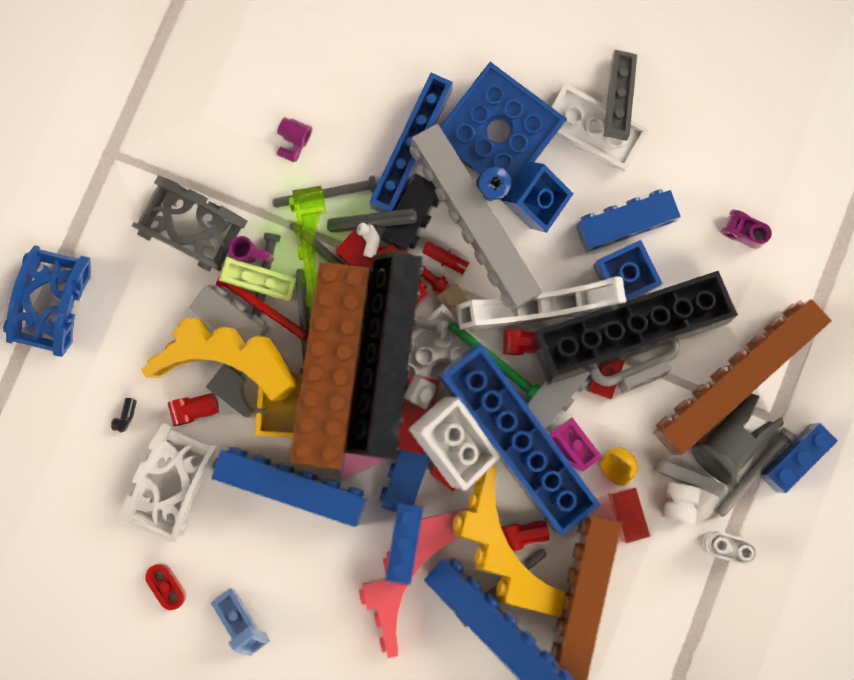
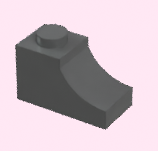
[206,364,254,418]

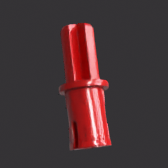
[422,241,470,276]

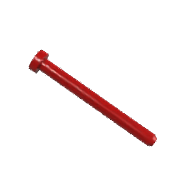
[216,276,309,340]

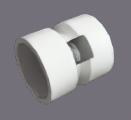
[662,482,702,524]

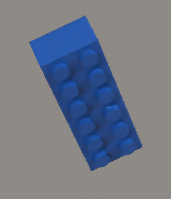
[211,447,368,528]

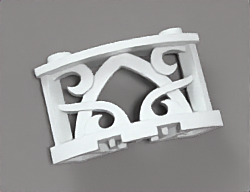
[120,423,218,543]

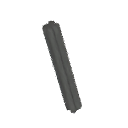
[327,208,417,233]

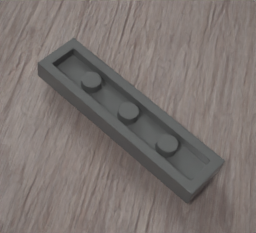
[603,50,638,141]

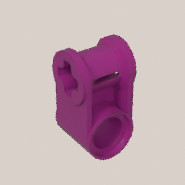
[721,209,772,249]

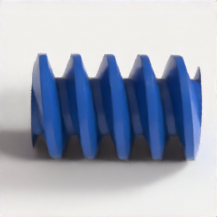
[476,167,511,201]

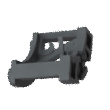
[132,175,248,272]

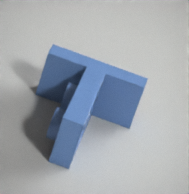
[211,588,270,656]

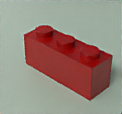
[398,373,440,455]

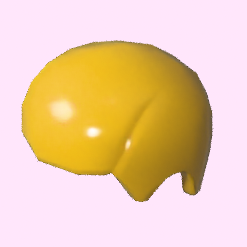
[599,446,639,486]

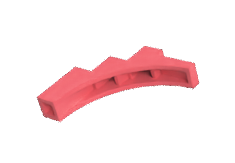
[359,508,469,658]

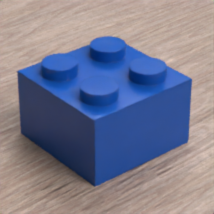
[500,161,574,233]
[593,240,663,301]

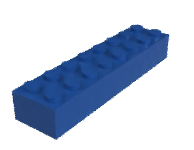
[436,344,601,536]

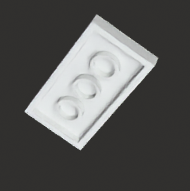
[552,83,649,172]

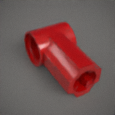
[503,329,536,355]
[167,393,220,427]
[501,520,550,551]

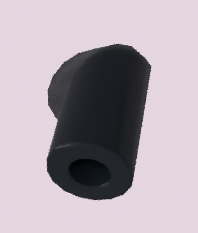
[111,398,137,433]

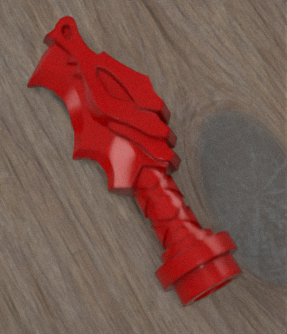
[386,243,449,294]

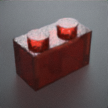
[608,487,651,543]

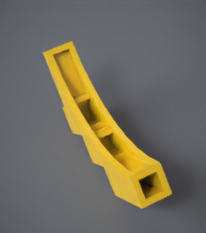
[140,318,301,401]
[452,465,566,617]

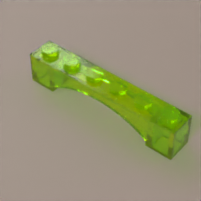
[289,186,327,326]

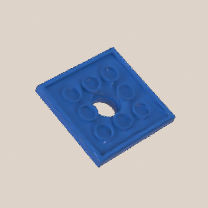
[440,61,567,188]

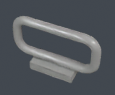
[589,341,680,394]

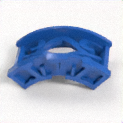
[3,245,91,357]

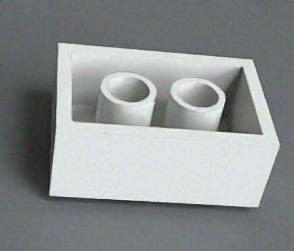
[408,396,501,491]

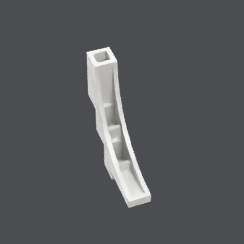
[456,277,626,330]

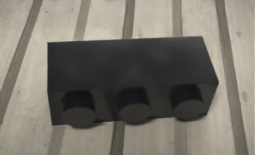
[381,173,441,253]

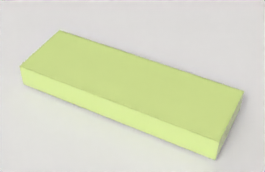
[219,257,296,302]

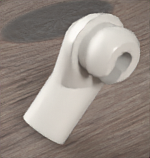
[357,223,380,258]

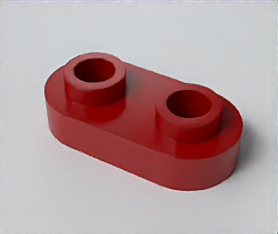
[145,563,186,611]

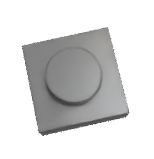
[404,375,437,409]

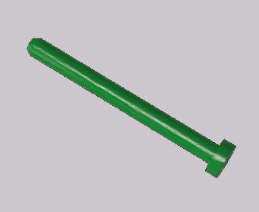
[449,322,541,400]

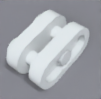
[701,530,758,565]

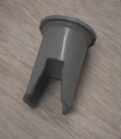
[691,393,784,487]

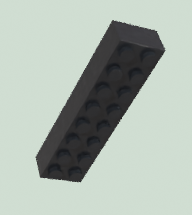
[346,251,423,460]
[531,270,738,385]

